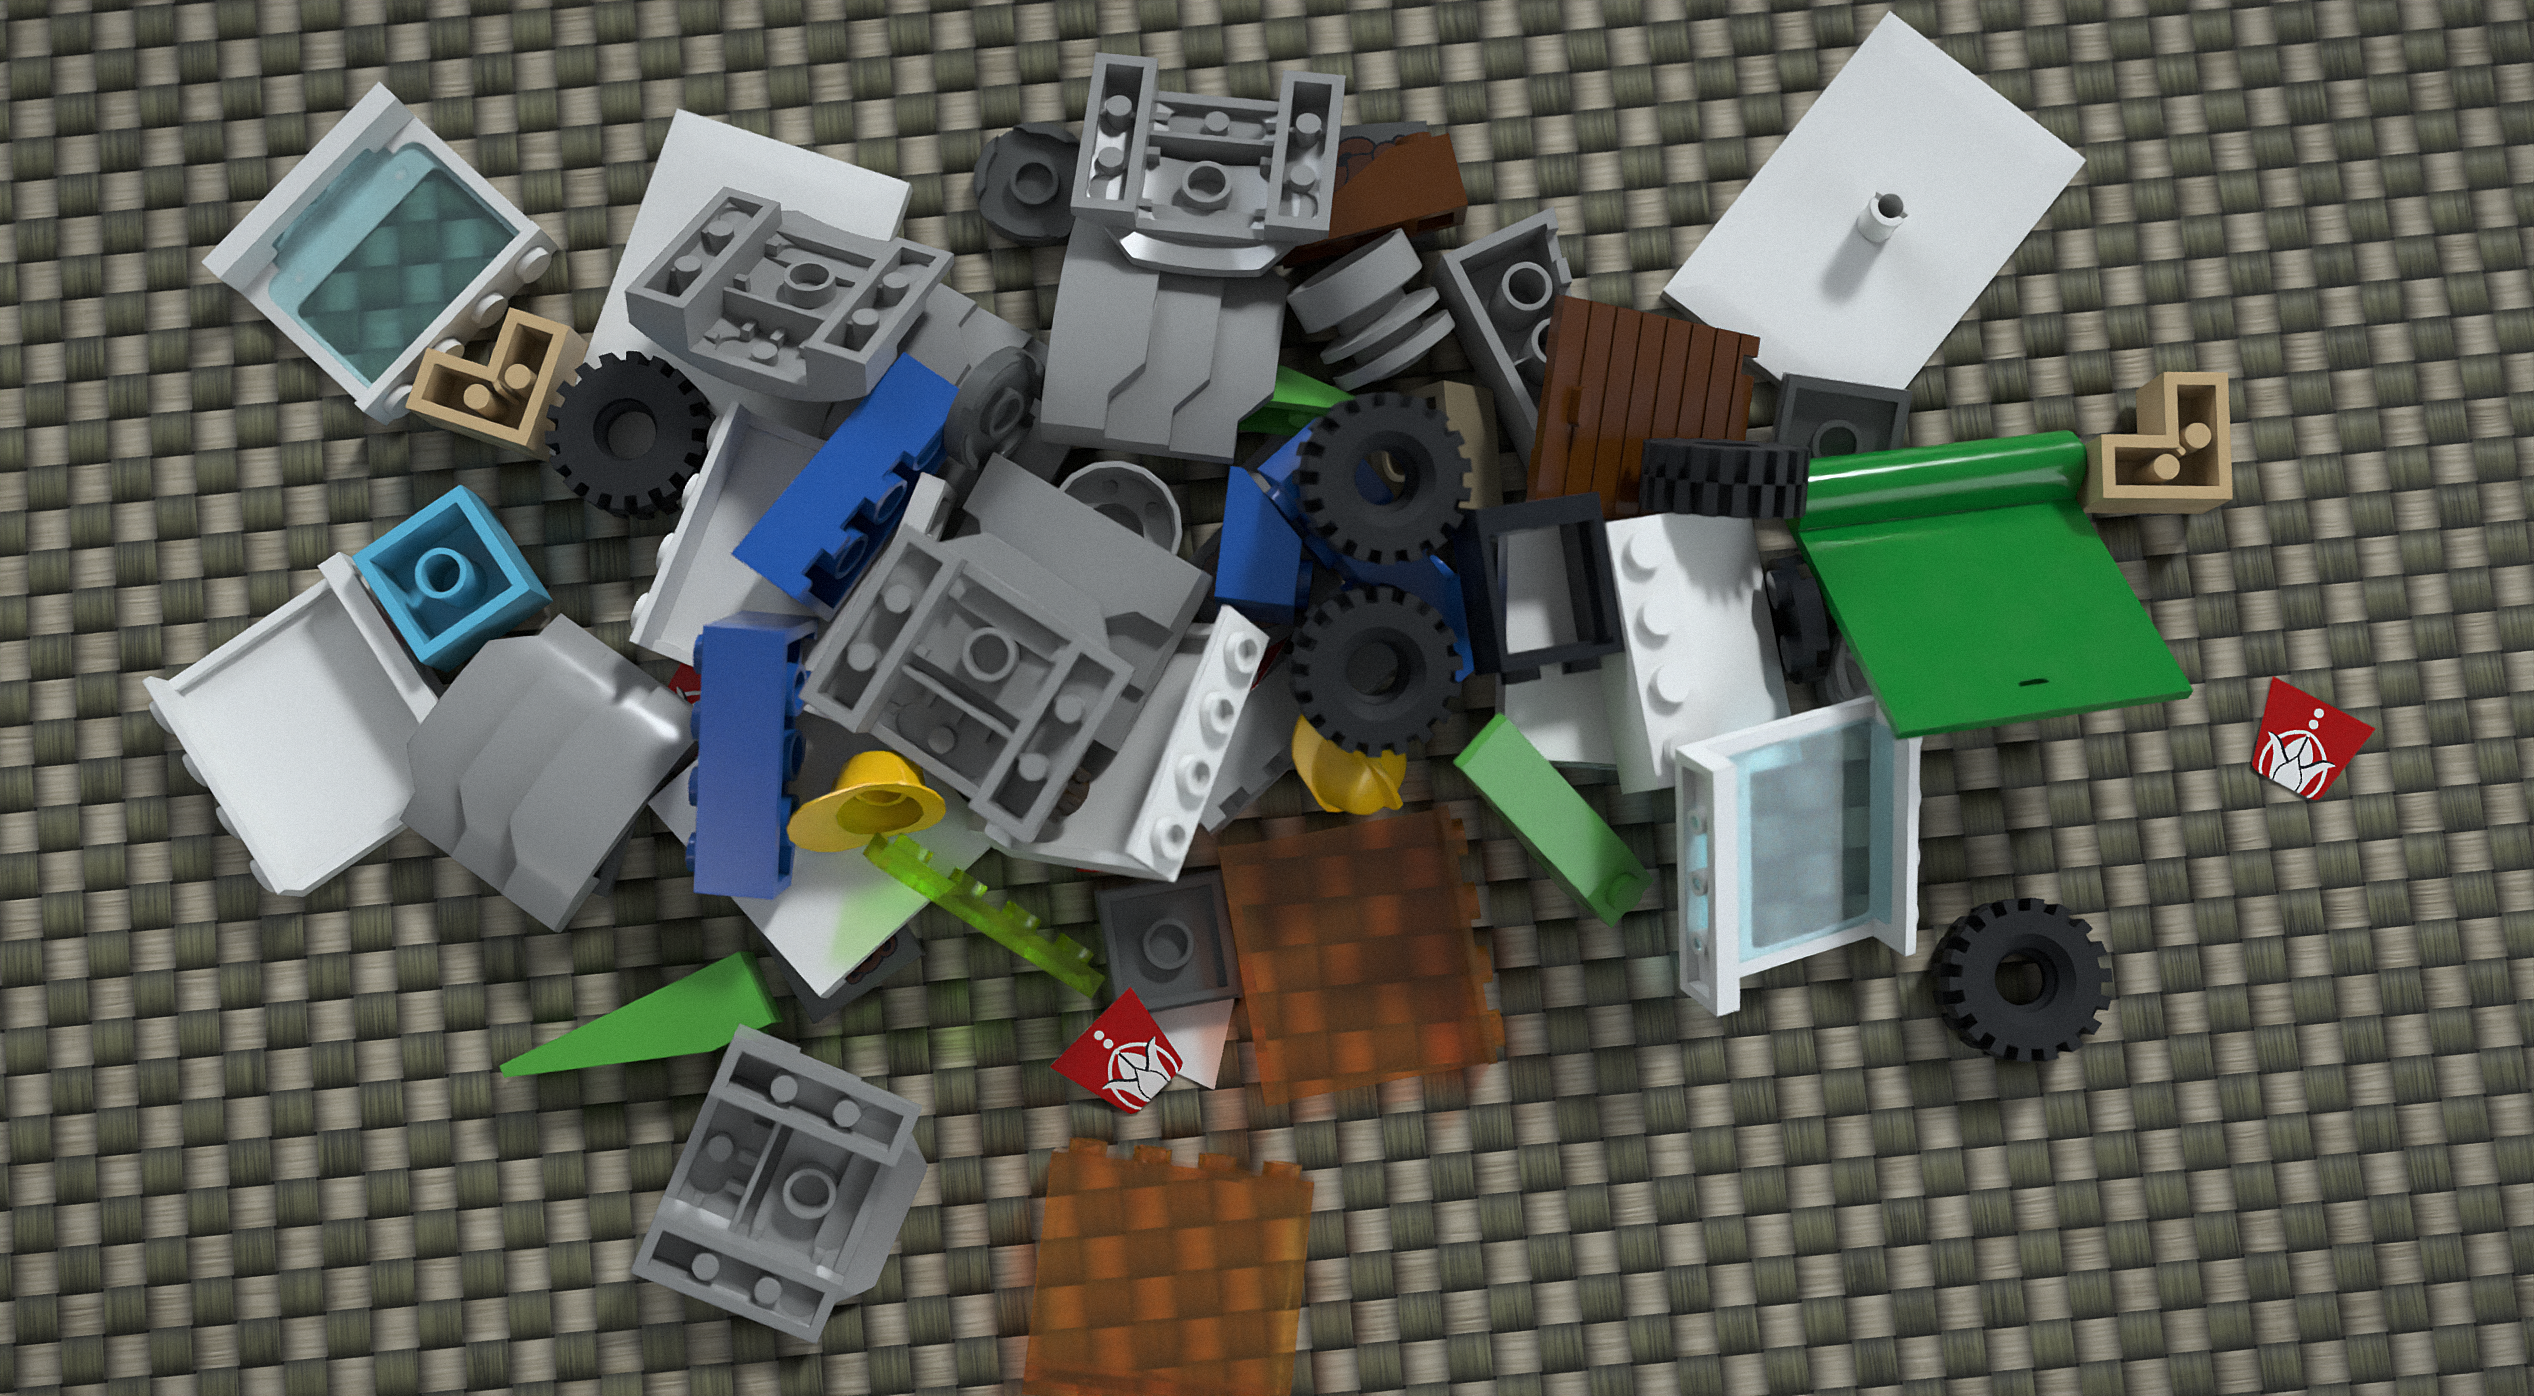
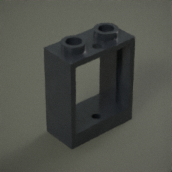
[1451,491,1625,686]

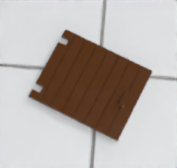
[1526,295,1761,521]

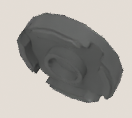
[973,122,1081,247]
[943,346,1046,471]

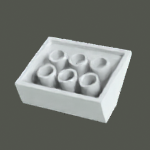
[1598,513,1800,794]

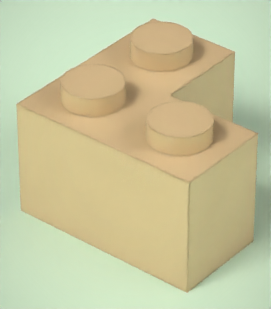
[405,307,589,462]
[2077,372,2233,514]

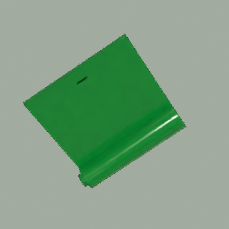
[1784,430,2194,741]

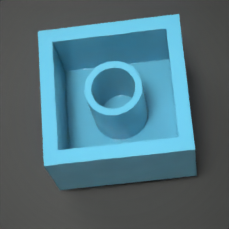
[351,484,553,673]

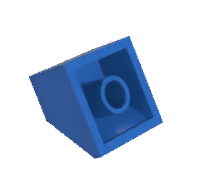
[1214,466,1313,626]

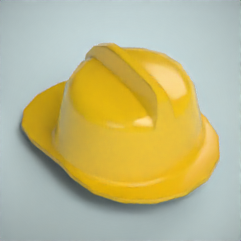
[1291,688,1407,815]
[786,750,946,852]

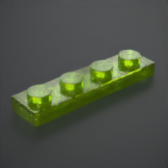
[862,832,1105,999]

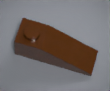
[1281,132,1468,270]

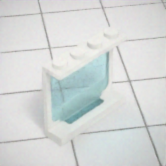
[202,82,559,426]
[1675,694,1923,1017]

